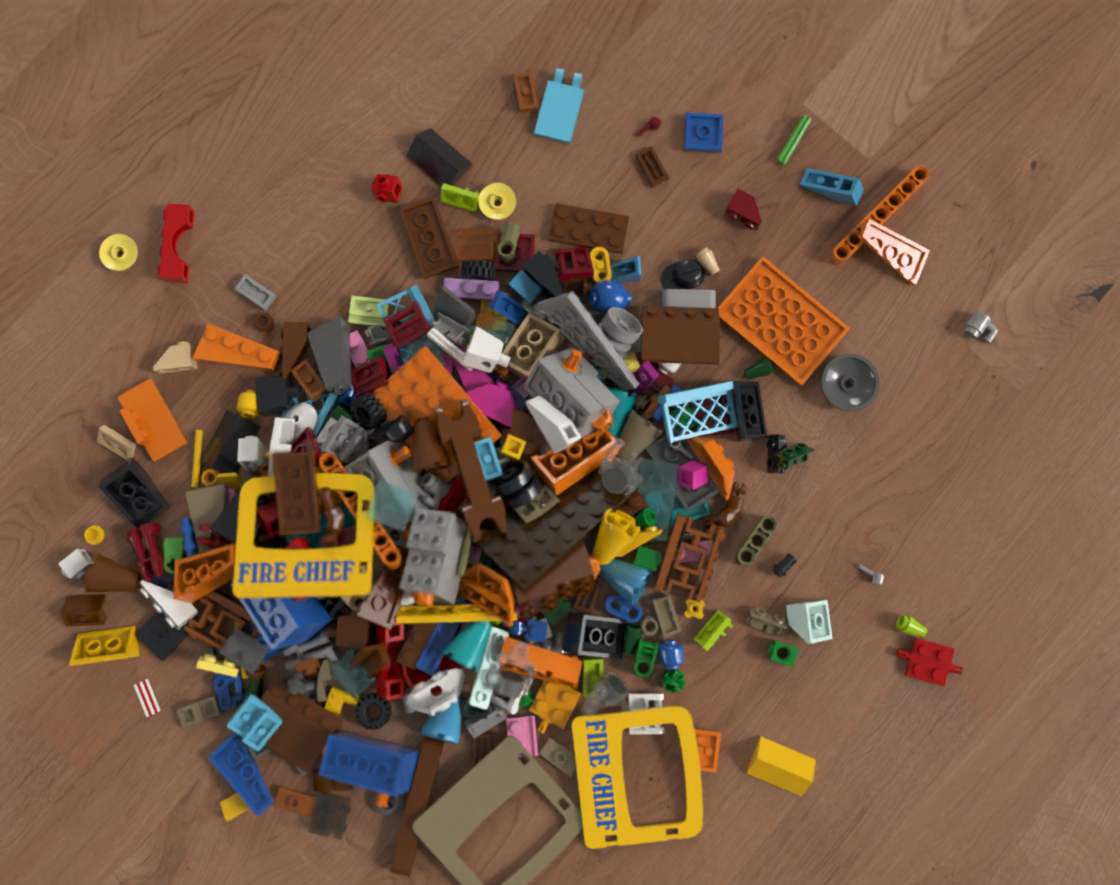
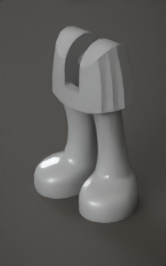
[280,625,341,670]

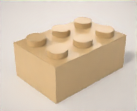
[502,312,565,380]

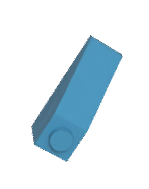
[800,168,864,206]

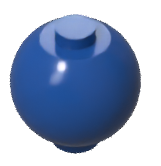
[588,279,631,316]

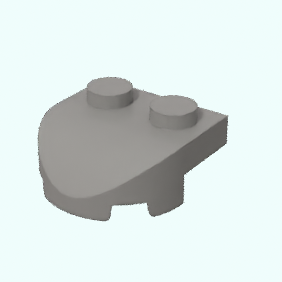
[320,415,369,463]

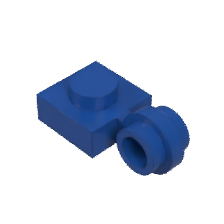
[509,620,548,643]

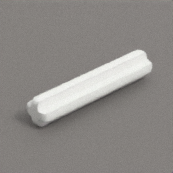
[427,328,474,371]

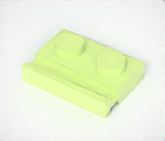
[348,296,390,328]

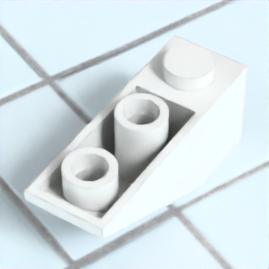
[525,396,581,454]
[140,580,198,630]

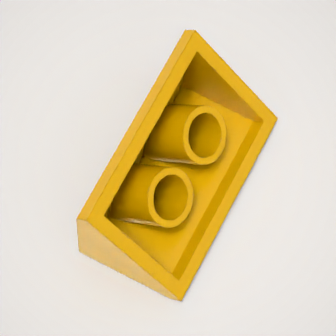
[69,626,139,666]
[746,736,816,797]

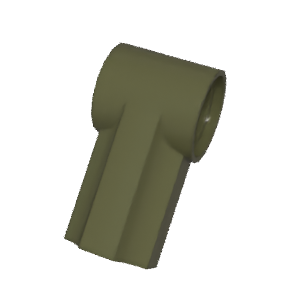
[498,222,521,263]

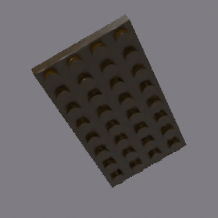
[470,460,639,592]

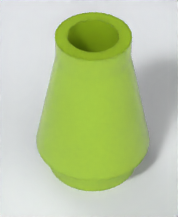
[896,615,927,638]

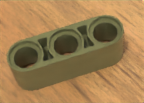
[735,516,777,565]

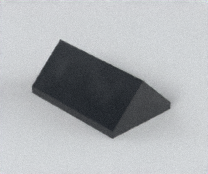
[406,128,473,186]
[731,381,768,442]
[201,410,261,473]

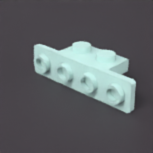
[469,627,508,709]

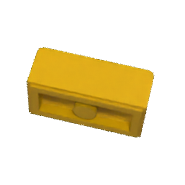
[220,793,250,822]

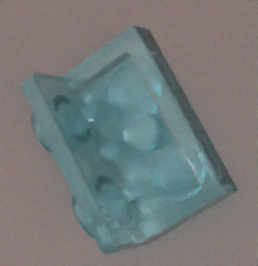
[469,315,515,344]
[329,648,376,698]

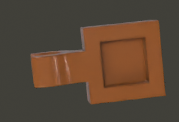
[295,656,321,679]

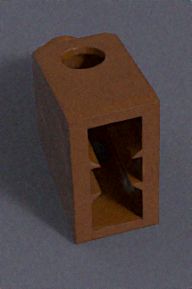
[327,614,374,650]

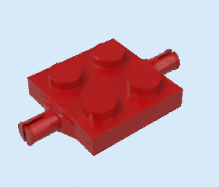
[896,637,963,686]

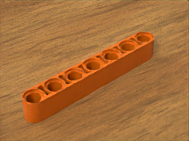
[830,166,929,265]
[319,452,402,570]

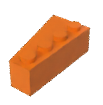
[193,323,282,372]
[531,430,618,496]
[499,637,583,689]

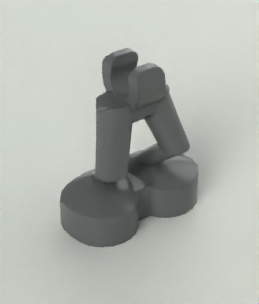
[284,669,318,700]

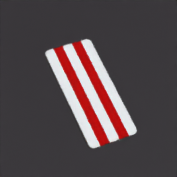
[134,679,161,717]

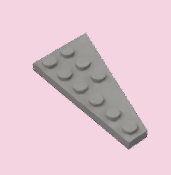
[534,292,639,391]

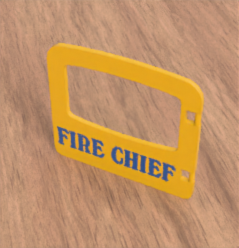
[233,473,375,598]
[572,706,703,849]

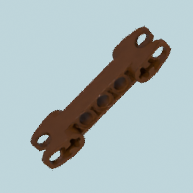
[434,399,507,542]

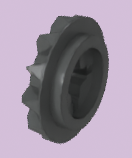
[372,791,404,816]

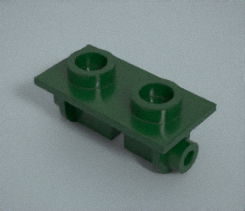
[775,443,815,470]

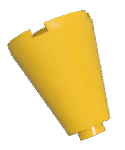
[592,509,640,565]

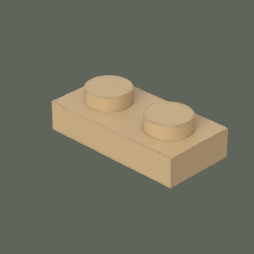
[97,425,136,460]

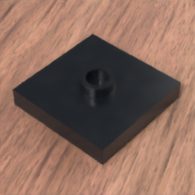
[135,612,189,661]

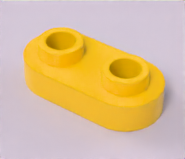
[590,247,612,284]

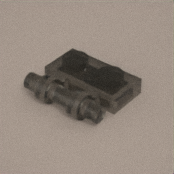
[308,792,351,839]

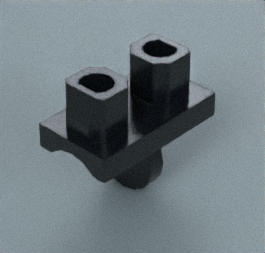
[323,596,356,624]

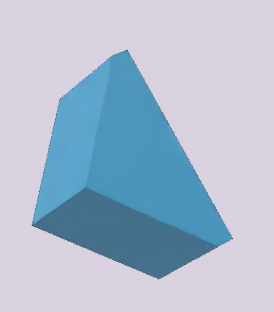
[610,256,641,283]
[506,270,543,304]

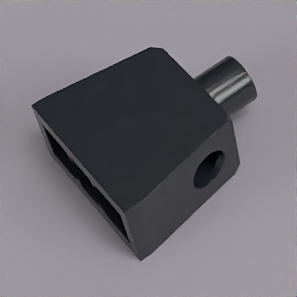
[255,377,302,417]

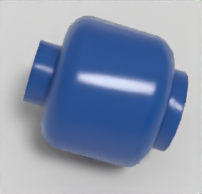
[658,639,684,669]

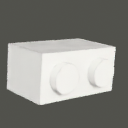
[237,436,268,473]

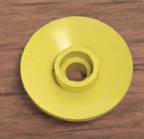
[479,183,516,220]
[99,234,138,271]

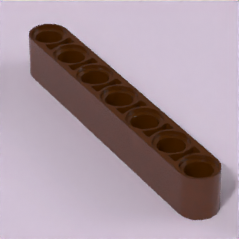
[390,736,444,877]

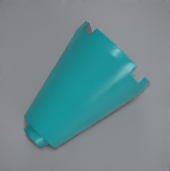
[607,387,637,439]
[442,621,492,673]

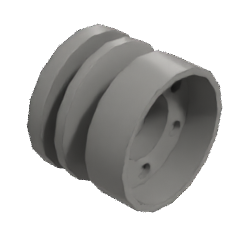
[598,307,643,358]

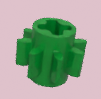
[661,669,687,693]

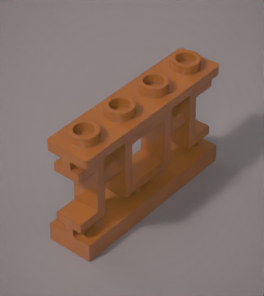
[654,512,725,603]
[184,589,262,656]

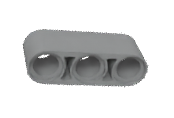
[661,289,716,308]

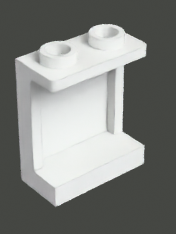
[268,417,295,476]

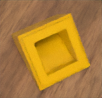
[499,434,526,461]
[217,473,242,491]

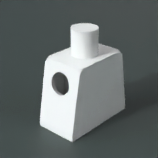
[461,327,511,373]

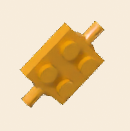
[529,681,582,734]

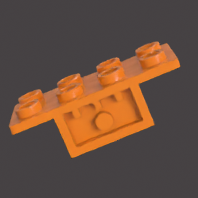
[118,379,188,462]

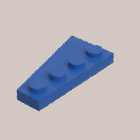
[208,732,274,817]

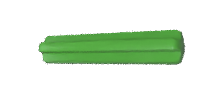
[777,115,811,165]

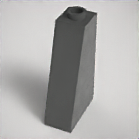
[307,316,352,396]

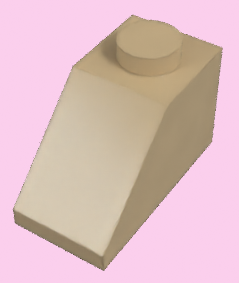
[153,342,197,374]

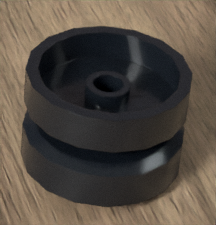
[491,461,543,510]

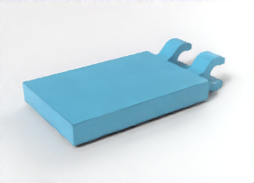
[534,68,584,144]

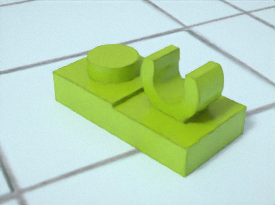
[440,184,479,212]
[693,610,733,651]
[582,656,603,697]

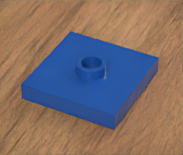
[684,113,723,153]

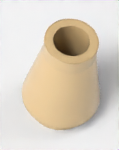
[695,247,720,276]

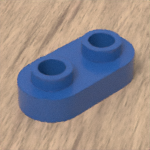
[605,595,642,623]

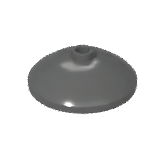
[821,354,880,411]

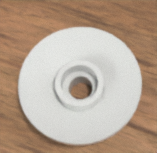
[284,403,318,439]

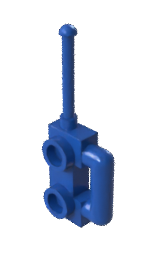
[210,648,245,711]

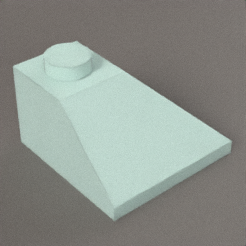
[786,600,833,644]

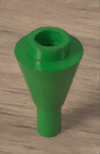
[633,508,656,527]

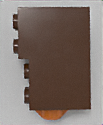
[509,540,600,617]

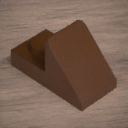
[313,770,353,794]

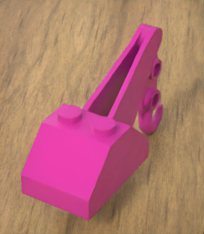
[439,340,520,427]

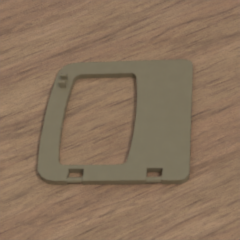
[413,736,583,885]

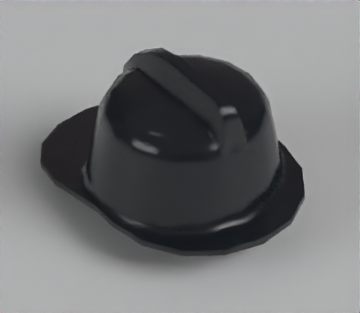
[661,259,705,289]
[369,411,414,443]

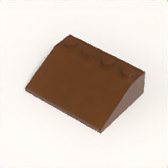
[641,305,720,365]
[261,677,343,773]

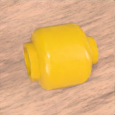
[236,389,260,419]

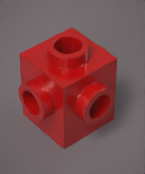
[371,174,403,203]

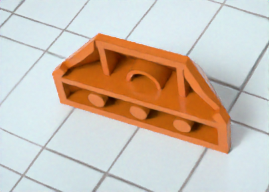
[685,433,735,502]
[457,563,515,627]

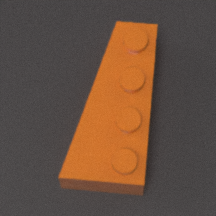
[174,544,236,603]

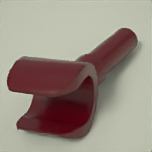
[636,117,661,137]

